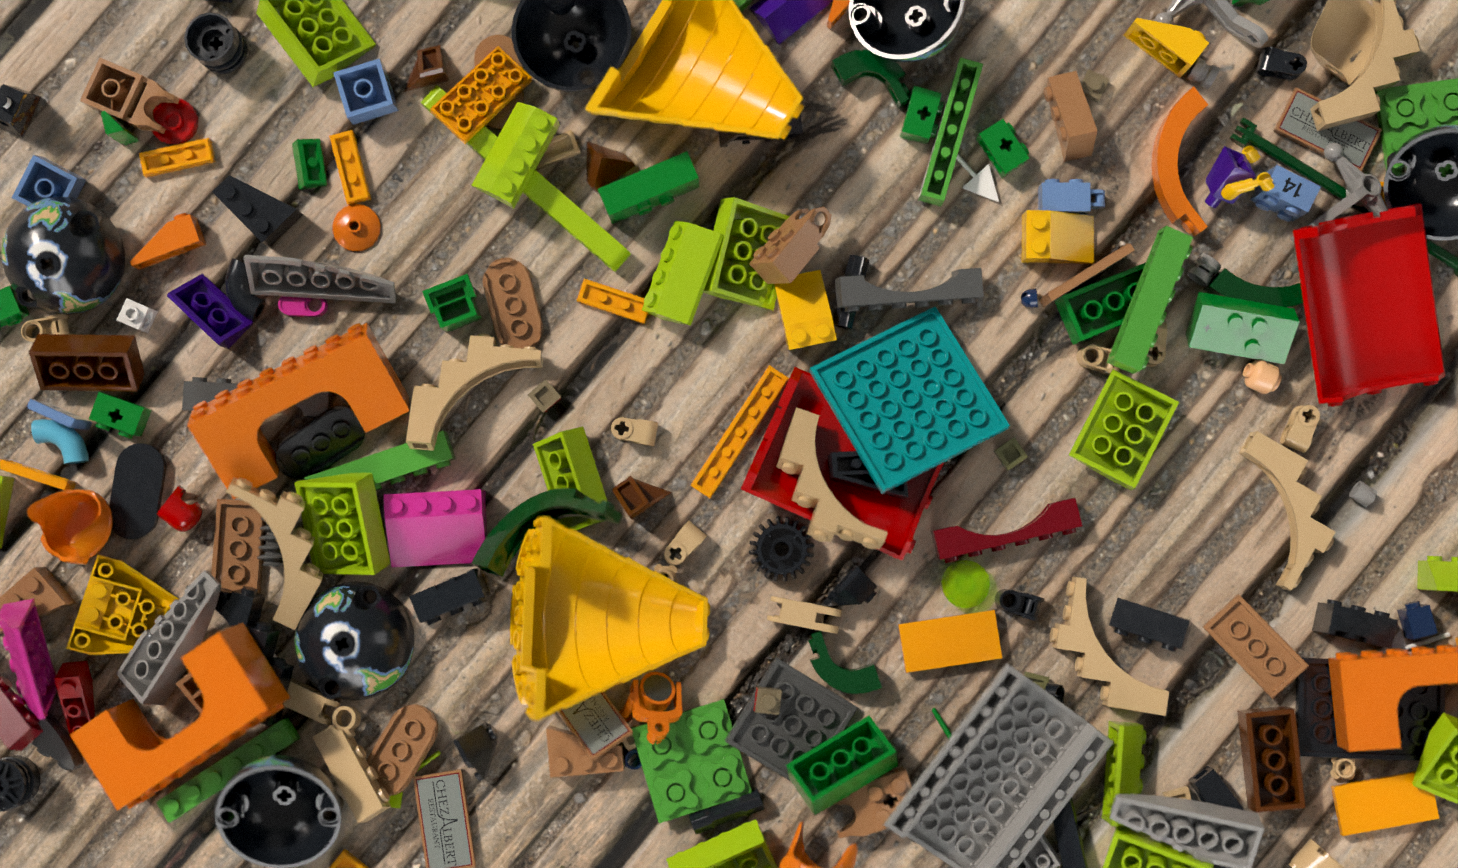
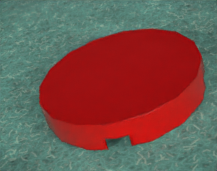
[152,98,198,145]

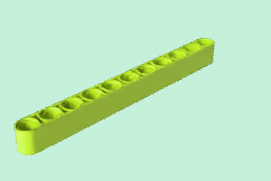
[420,85,631,272]

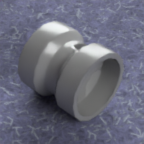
[1187,57,1220,89]
[1187,253,1221,287]

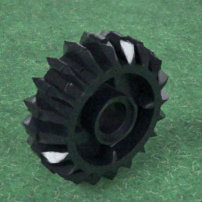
[749,516,814,582]

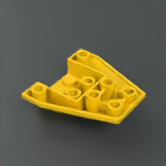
[66,554,180,655]

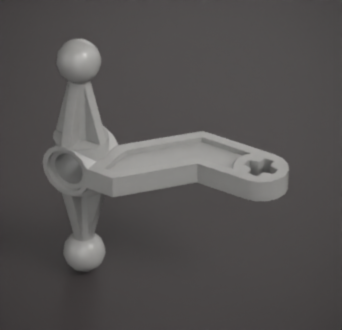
[1154,0,1268,48]
[1290,142,1387,244]

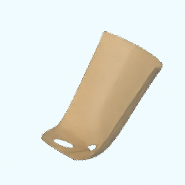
[1310,0,1375,85]

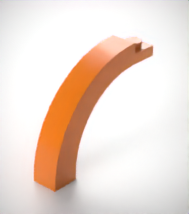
[1152,86,1208,236]

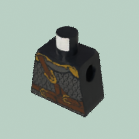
[0,84,41,138]

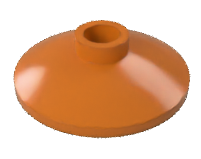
[333,204,381,252]

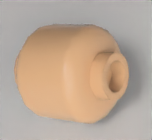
[1243,359,1282,394]

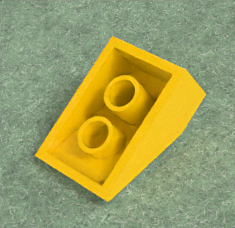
[1123,18,1209,78]
[1021,210,1094,264]
[774,270,837,350]

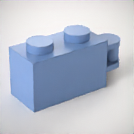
[1038,179,1105,215]

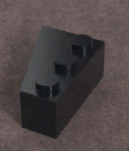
[212,175,304,248]
[828,451,908,499]
[409,568,491,626]
[1312,599,1398,649]

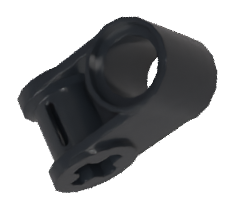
[1256,47,1307,81]
[995,589,1045,622]

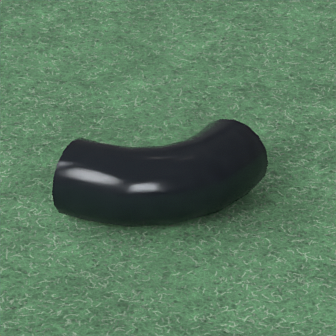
[225,258,265,322]

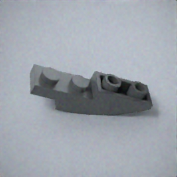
[26,706,84,771]

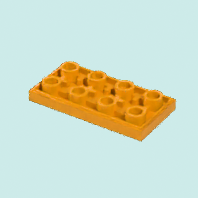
[430,46,533,144]
[898,610,1002,673]
[1331,771,1439,836]

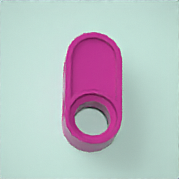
[278,296,328,317]

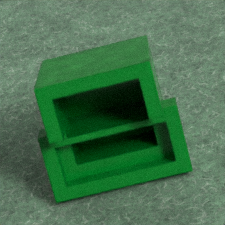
[422,274,482,333]

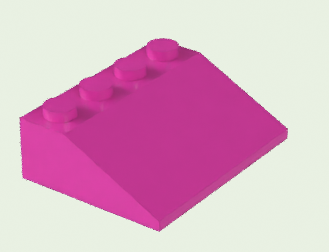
[384,489,487,567]
[0,598,57,720]

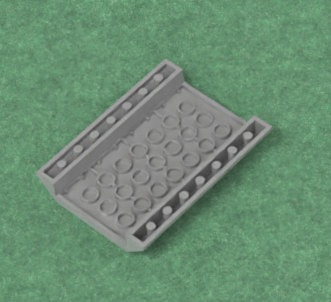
[884,664,1114,868]

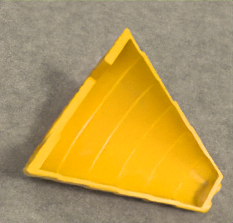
[585,0,804,140]
[510,516,710,720]

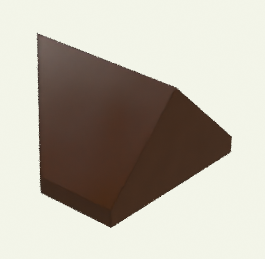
[404,45,449,92]
[586,141,635,193]
[612,476,672,520]

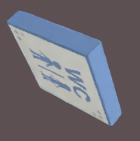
[27,399,92,430]

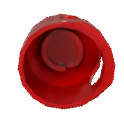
[157,485,203,532]

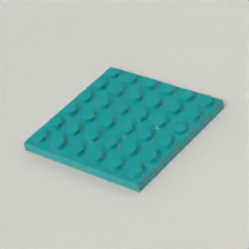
[809,306,1010,494]

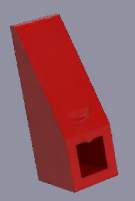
[54,661,95,740]

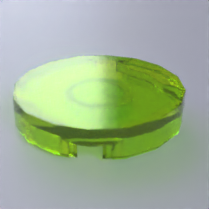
[941,560,990,608]

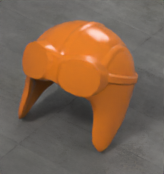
[27,489,113,565]
[779,821,858,868]

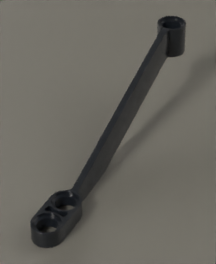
[1045,683,1088,868]

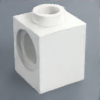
[117,298,158,333]

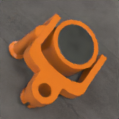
[619,672,682,744]

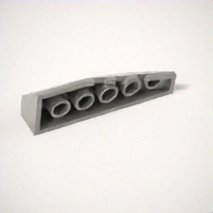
[244,255,396,303]
[116,570,222,705]
[1110,794,1264,868]

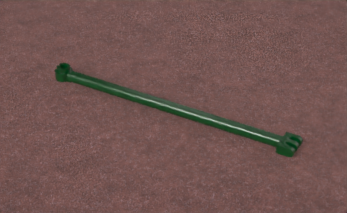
[1230,118,1458,277]

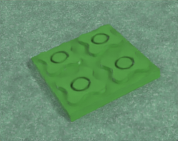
[1375,78,1458,171]
[631,699,752,823]

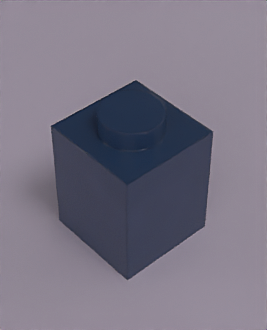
[1397,601,1437,639]

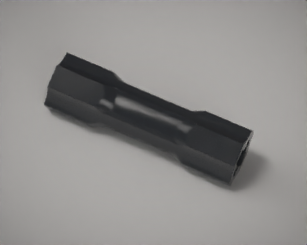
[833,255,870,330]
[689,789,765,835]

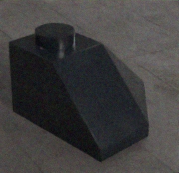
[822,566,877,606]
[453,722,498,782]

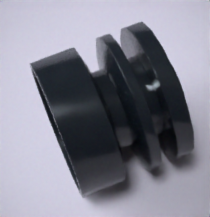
[184,12,248,74]
[0,755,41,812]

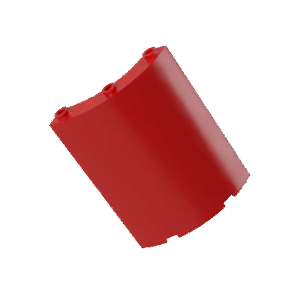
[1293,204,1446,407]
[741,367,950,561]

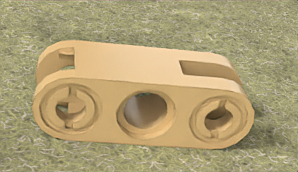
[766,596,842,634]
[283,678,341,725]

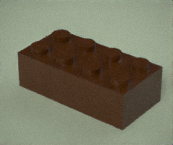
[29,334,145,391]
[1237,706,1305,813]

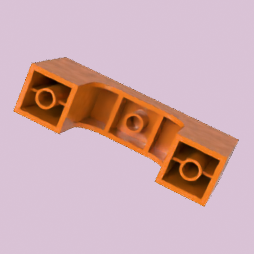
[187,323,410,500]
[70,623,290,811]
[1328,645,1458,752]

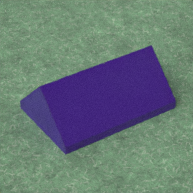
[749,0,833,45]
[167,273,253,349]

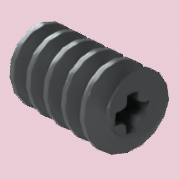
[257,517,284,567]

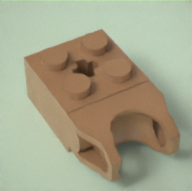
[80,58,180,134]
[749,206,832,284]
[834,766,912,838]

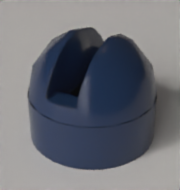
[1021,288,1038,308]
[624,750,642,770]

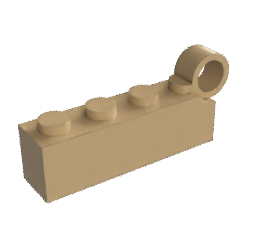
[312,706,391,823]

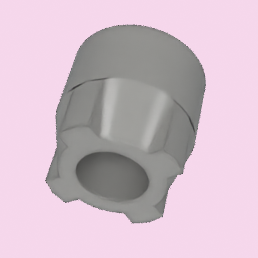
[1349,481,1378,507]

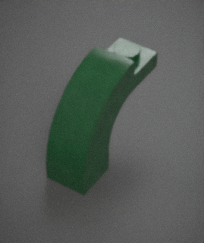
[831,50,910,109]
[808,630,882,694]

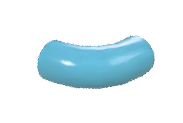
[31,419,89,464]

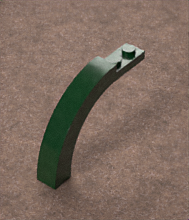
[1204,268,1303,308]
[471,488,622,577]

